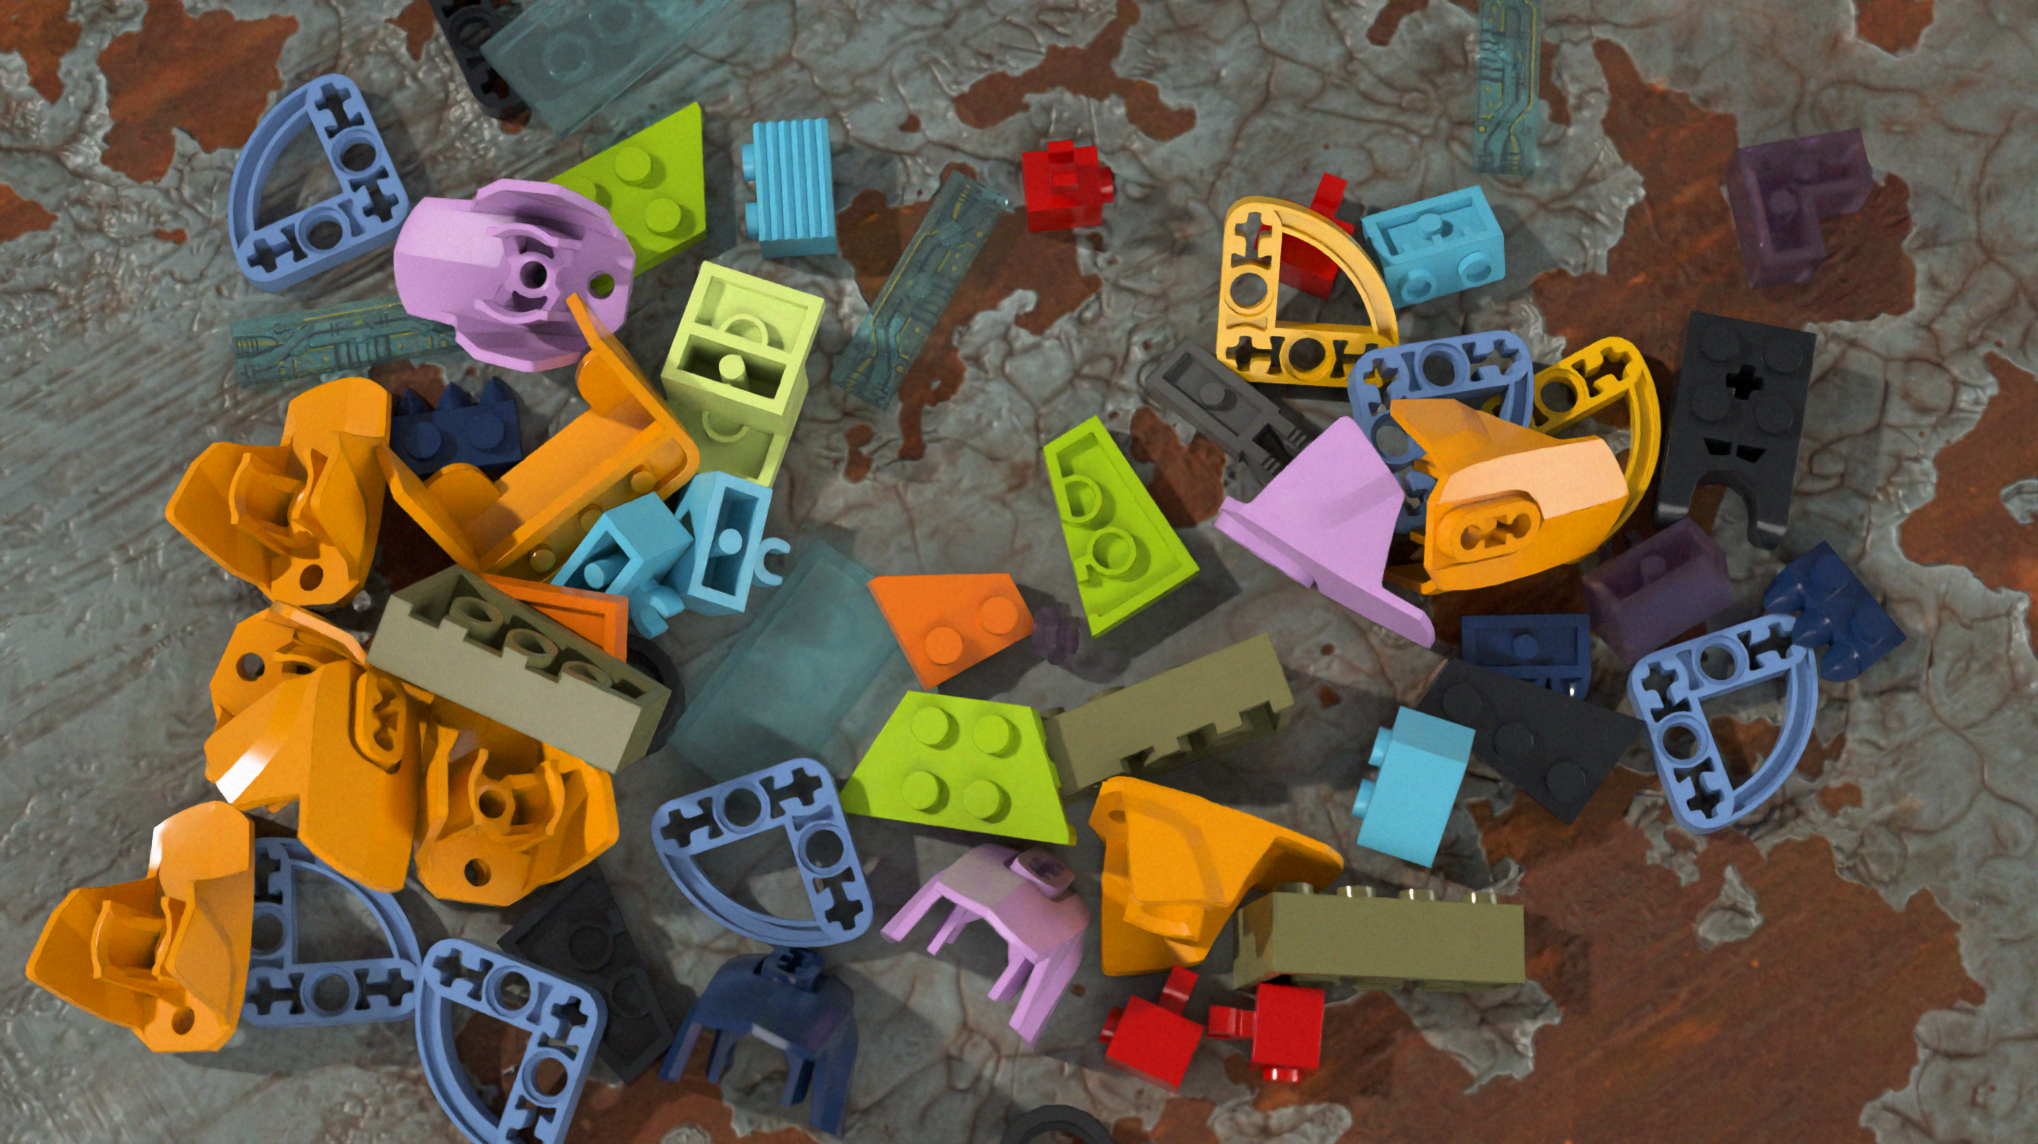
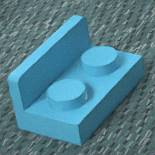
[1360,185,1505,309]

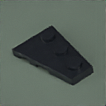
[1412,658,1647,826]
[496,858,676,1089]

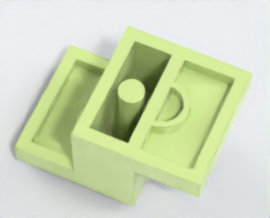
[660,260,826,489]

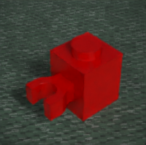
[1022,139,1114,233]
[1253,172,1355,301]
[1098,964,1205,1095]
[1206,983,1325,1086]

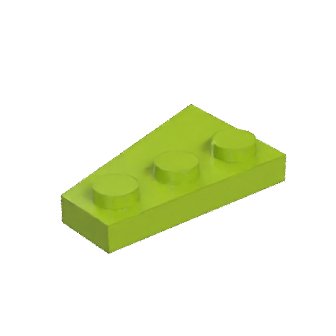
[1043,415,1200,642]

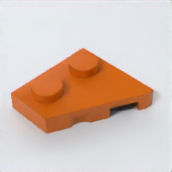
[866,573,1039,691]

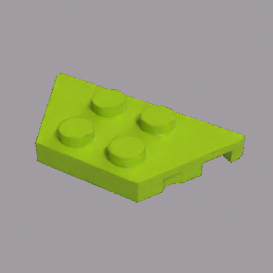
[547,101,708,295]
[839,690,1077,847]

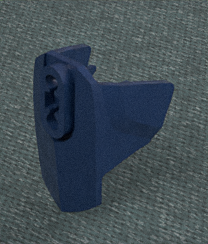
[657,945,859,1142]

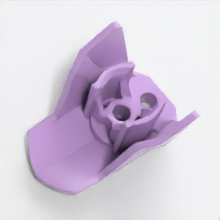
[394,179,637,372]
[1212,416,1435,649]
[880,843,1091,1051]

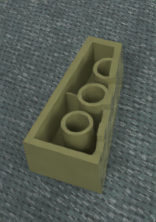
[365,564,672,774]
[1040,631,1295,808]
[1233,882,1525,993]

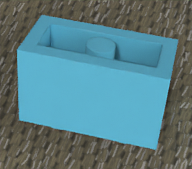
[659,470,791,617]
[550,492,694,639]
[1351,706,1475,868]

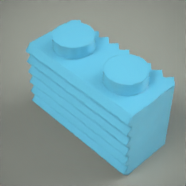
[742,118,837,259]

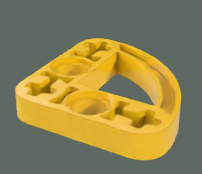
[1216,196,1399,388]
[1480,337,1661,564]

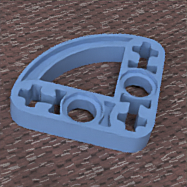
[228,73,412,292]
[1347,330,1534,534]
[1626,613,1818,835]
[650,757,876,947]
[240,837,425,1029]
[415,937,608,1144]

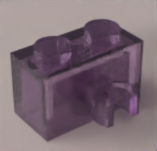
[1581,516,1734,665]

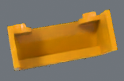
[374,292,700,584]

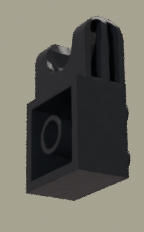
[1650,310,1817,551]

